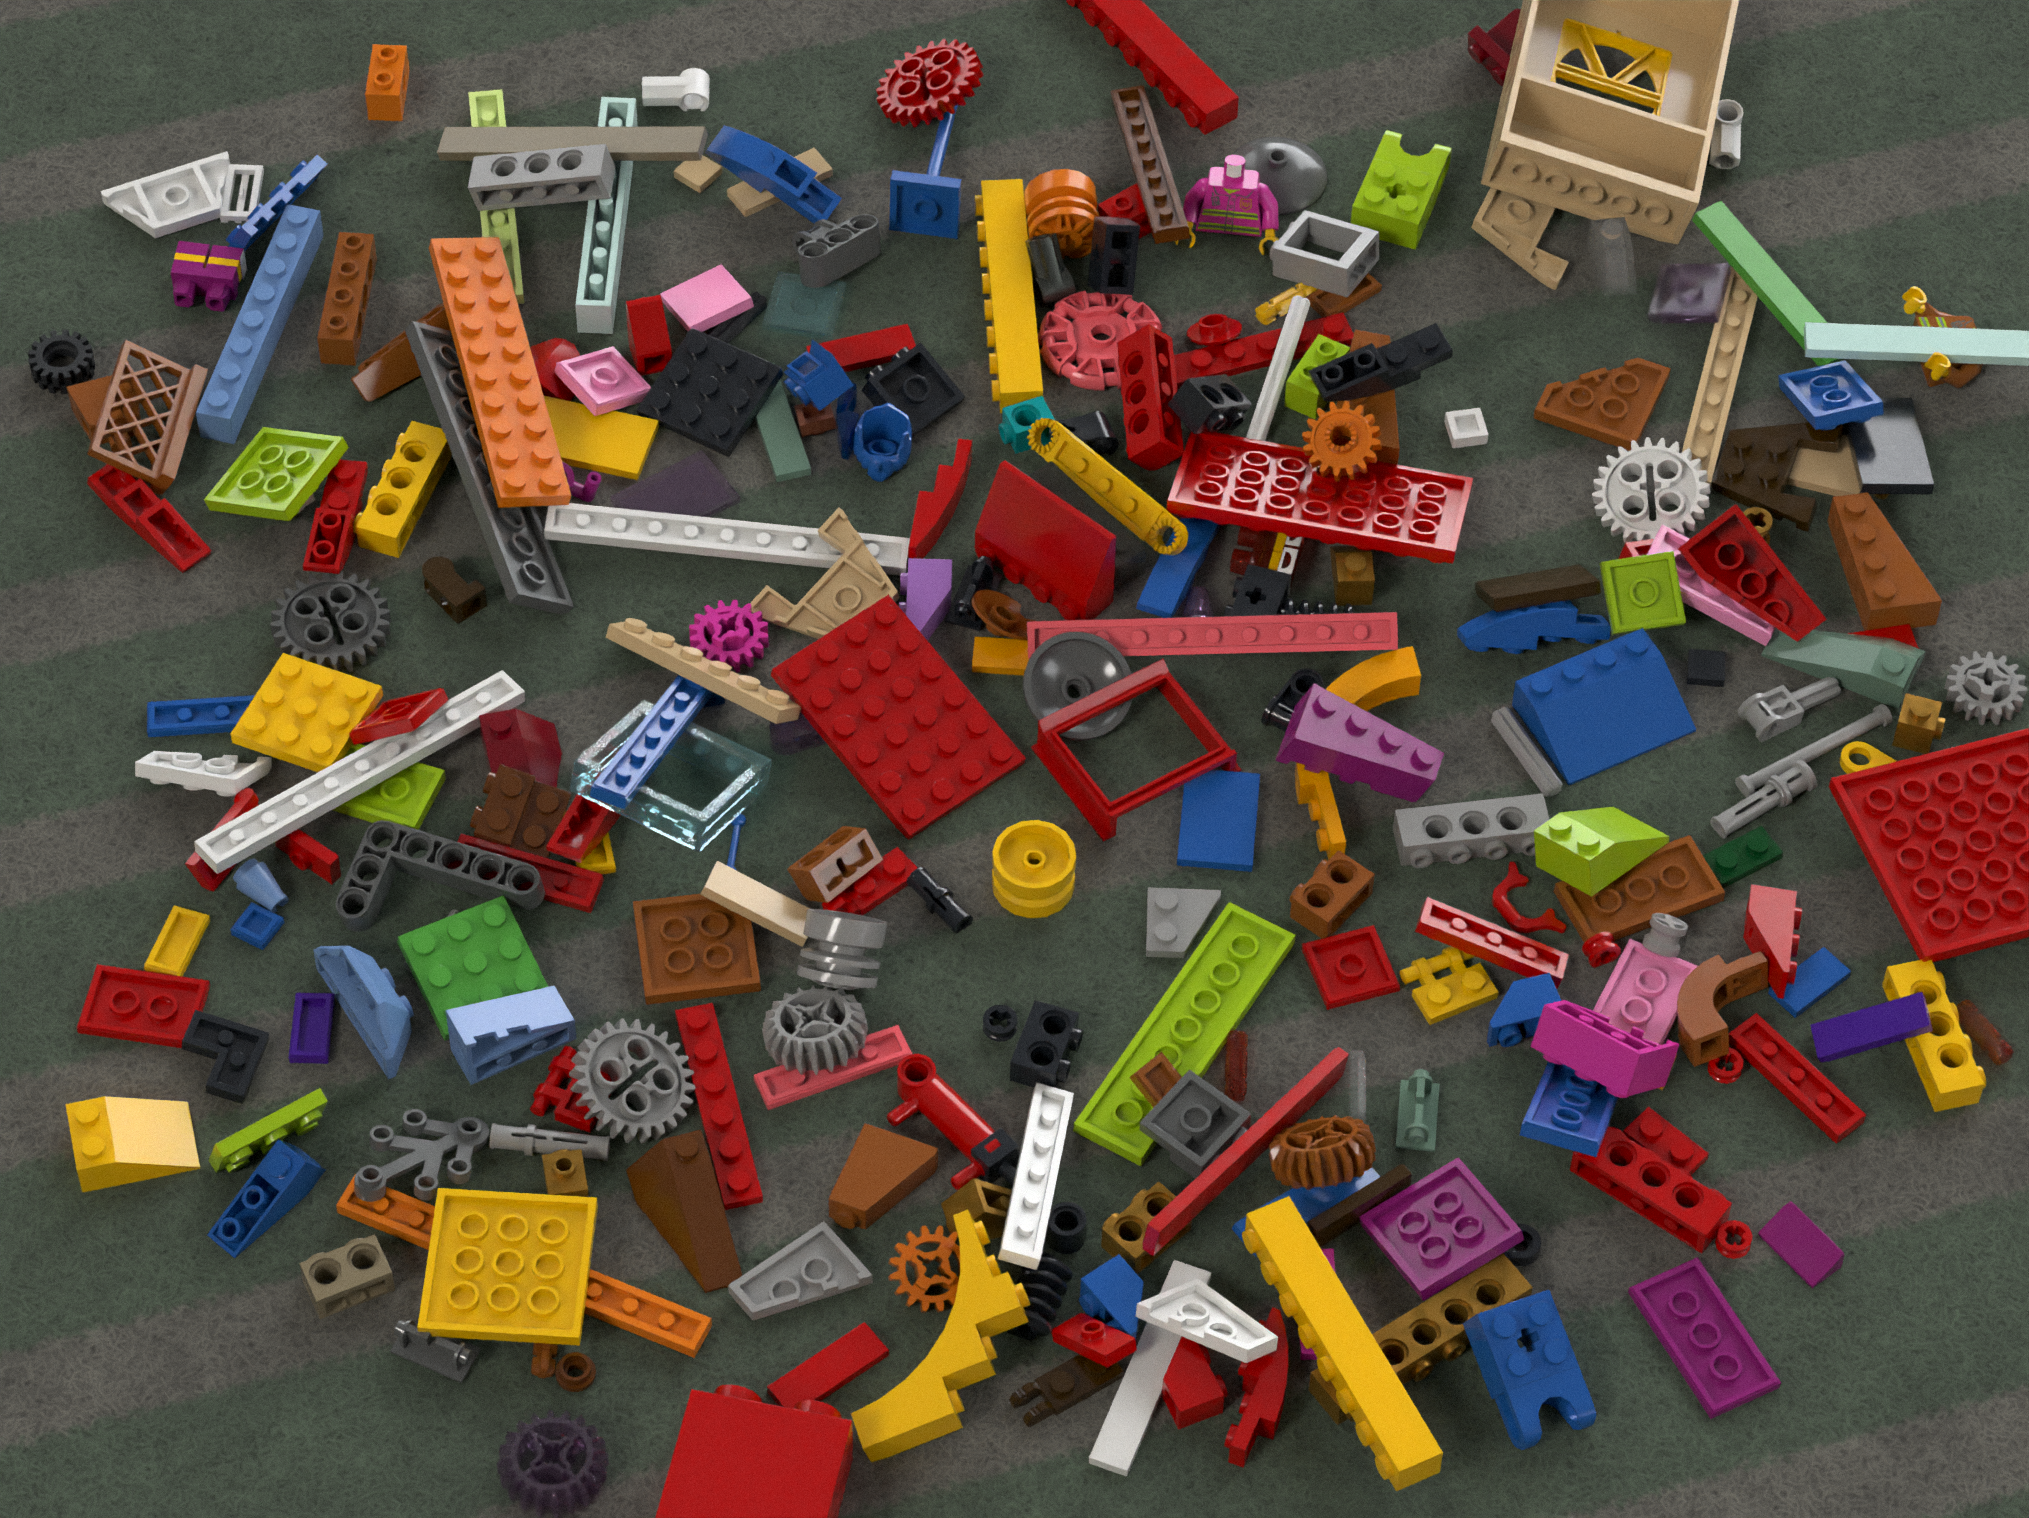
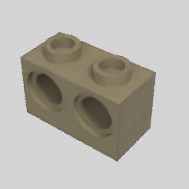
[299,1234,395,1319]

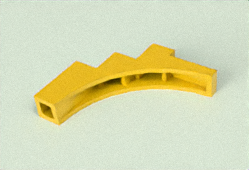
[851,1210,1030,1462]

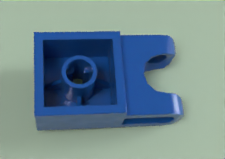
[1462,1289,1596,1450]

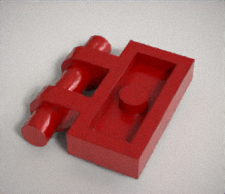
[530,1046,612,1133]

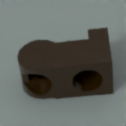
[422,556,487,624]

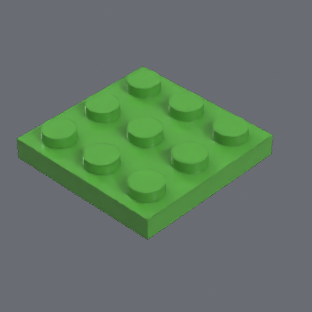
[397,895,548,1041]

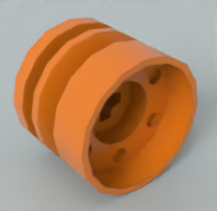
[1024,169,1099,259]

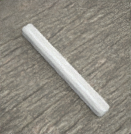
[1246,296,1311,441]

